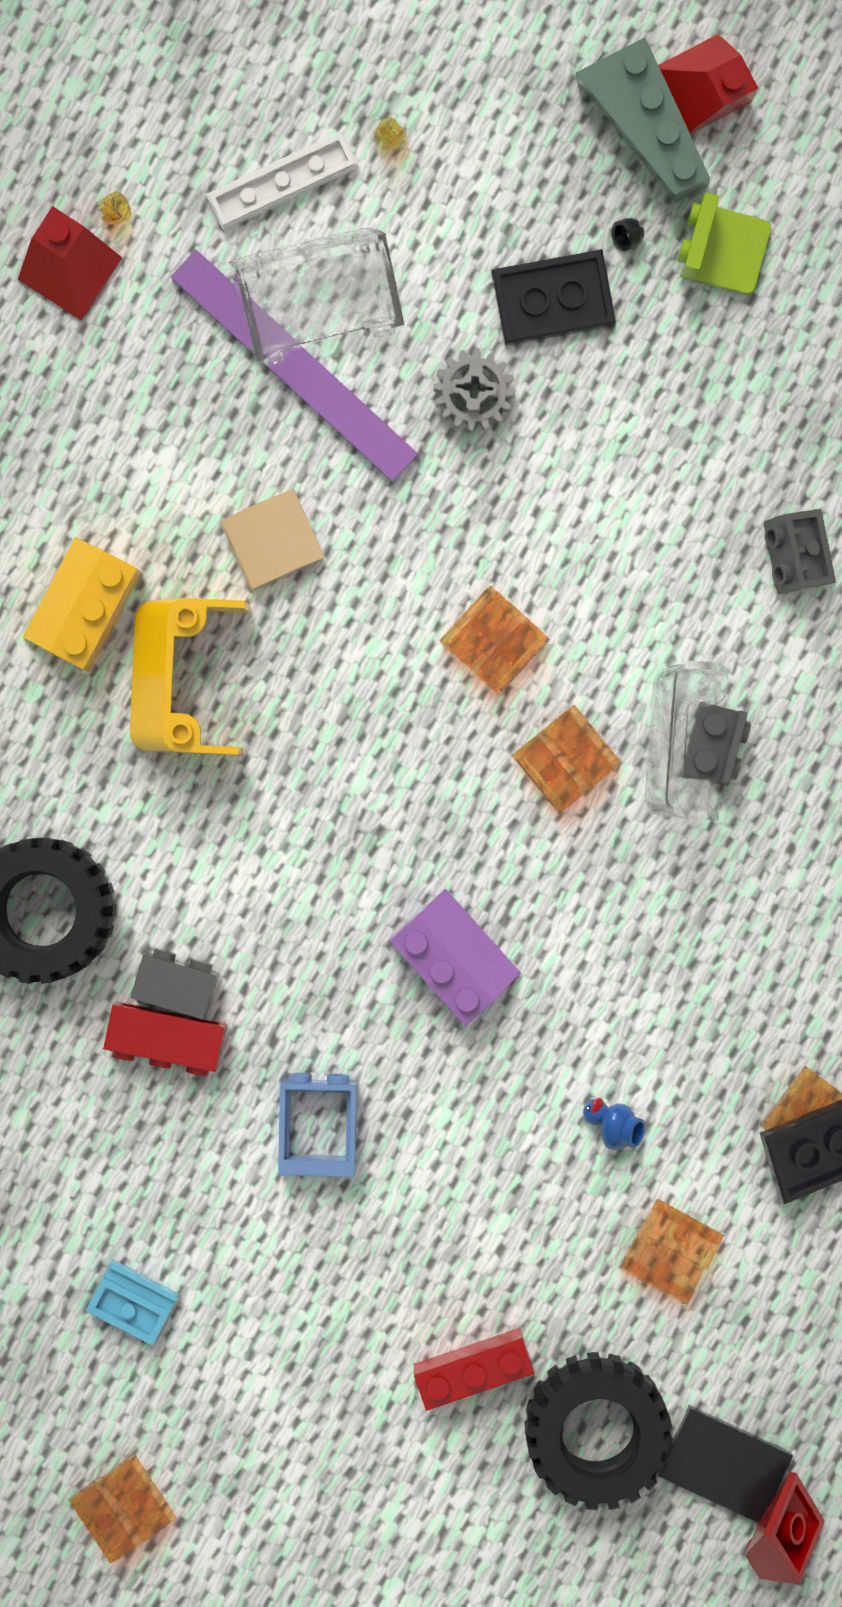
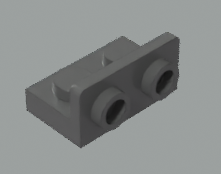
[764,509,836,595]
[680,701,751,786]

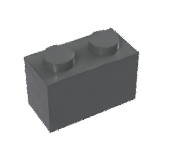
[130,948,219,1020]

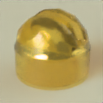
[374,116,407,151]
[98,191,131,225]

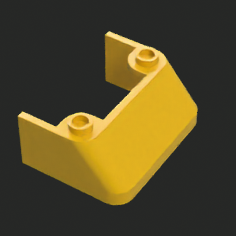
[130,598,250,756]

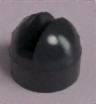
[611,218,645,251]

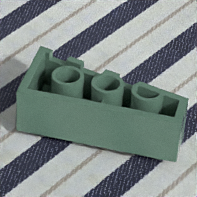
[576,37,710,203]

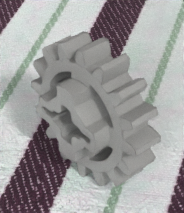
[433,348,515,433]

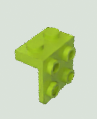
[677,192,771,295]

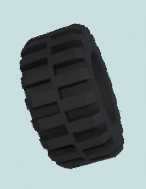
[0,838,116,984]
[524,1352,673,1511]

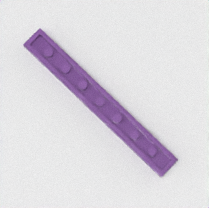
[170,249,418,483]

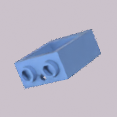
[278,1073,357,1177]

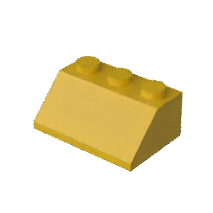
[23,537,142,672]

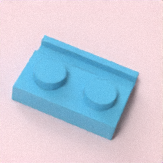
[86,1259,179,1346]

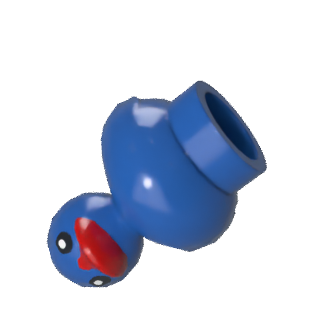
[583,1098,645,1150]

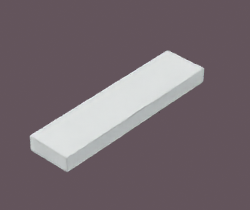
[206,130,359,231]

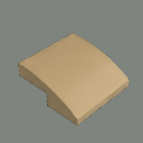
[220,489,325,591]

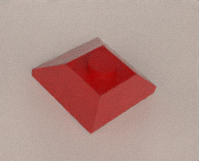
[658,34,759,134]
[18,206,122,321]
[745,1472,825,1585]

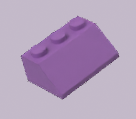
[389,888,521,1027]

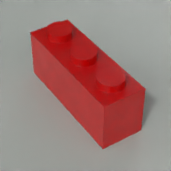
[103,1001,227,1076]
[414,1328,535,1411]

